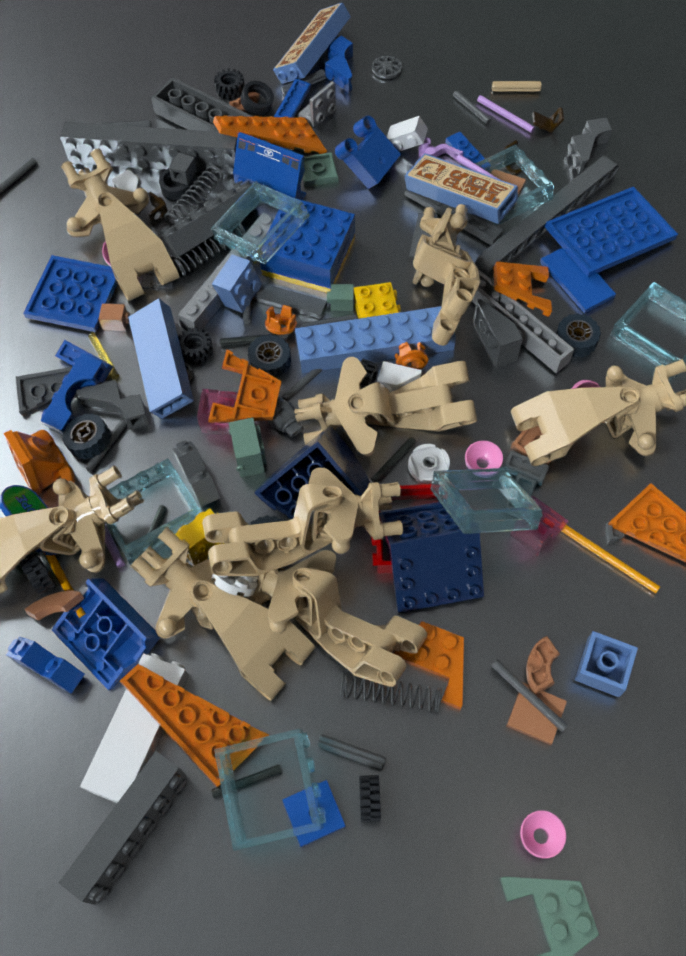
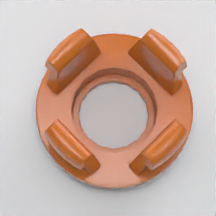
[265,305,297,335]
[395,342,428,370]

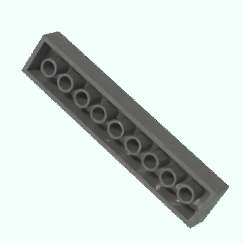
[60,122,237,174]

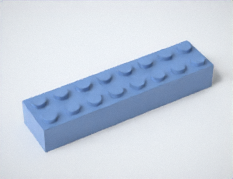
[295,306,456,373]

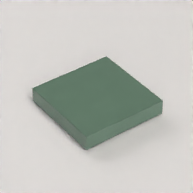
[302,152,339,187]

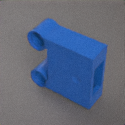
[335,116,401,189]

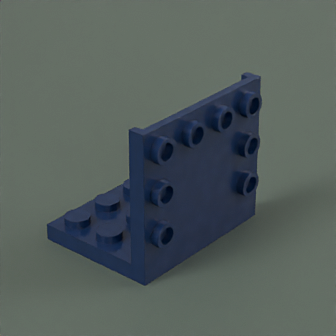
[379,498,484,613]

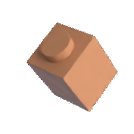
[99,304,130,331]

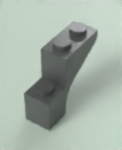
[568,118,612,174]
[76,380,149,429]
[172,441,220,507]

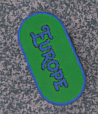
[0,485,58,556]

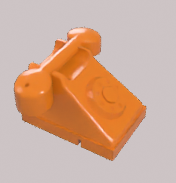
[3,430,75,495]

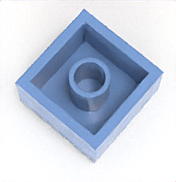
[212,254,262,313]
[575,631,638,697]

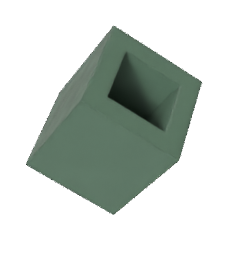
[327,284,354,311]

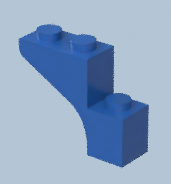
[325,35,353,92]
[6,636,85,693]

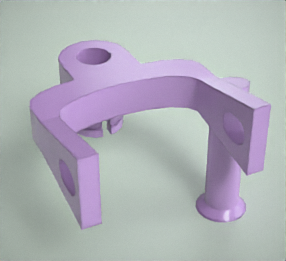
[418,137,463,164]

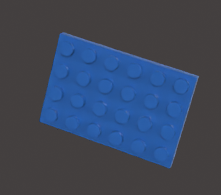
[545,187,678,277]

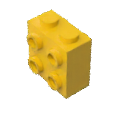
[354,282,401,319]
[175,508,225,565]

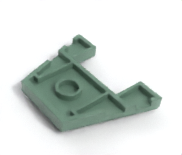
[500,876,599,956]

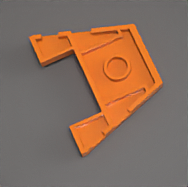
[493,262,552,317]
[208,350,281,423]
[393,621,464,710]

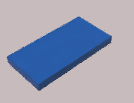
[540,248,616,314]

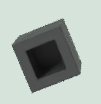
[169,152,197,185]

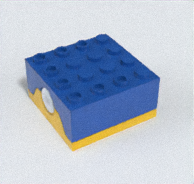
[258,196,355,293]

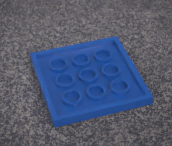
[23,255,118,332]

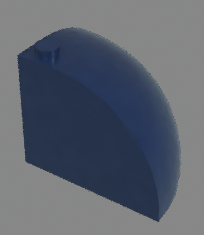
[254,425,370,519]

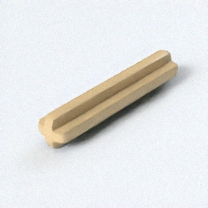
[492,81,542,92]

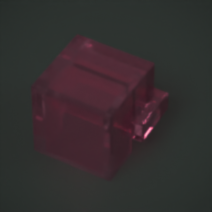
[197,389,238,435]
[510,496,568,556]

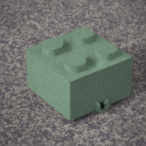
[228,418,267,478]

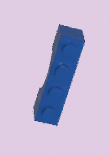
[40,352,107,435]

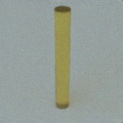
[88,333,119,379]

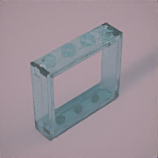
[475,145,554,226]
[211,182,310,264]
[610,282,686,378]
[106,458,201,564]
[431,468,542,534]
[214,728,326,851]

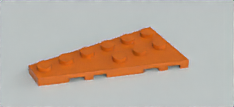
[213,115,327,154]
[608,483,686,562]
[120,664,269,787]

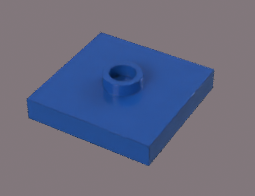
[282,780,346,847]

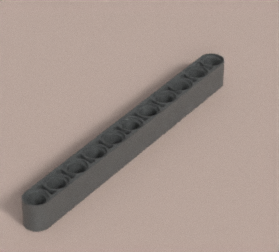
[475,155,619,276]

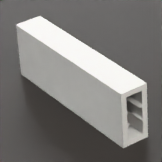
[80,653,188,803]

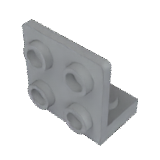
[298,81,336,128]

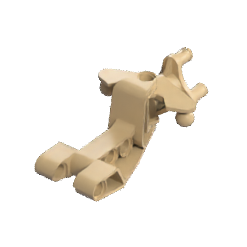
[61,149,179,301]
[412,204,481,346]
[295,357,478,456]
[511,359,686,466]
[0,465,144,594]
[202,468,403,576]
[130,527,315,701]
[237,550,427,687]

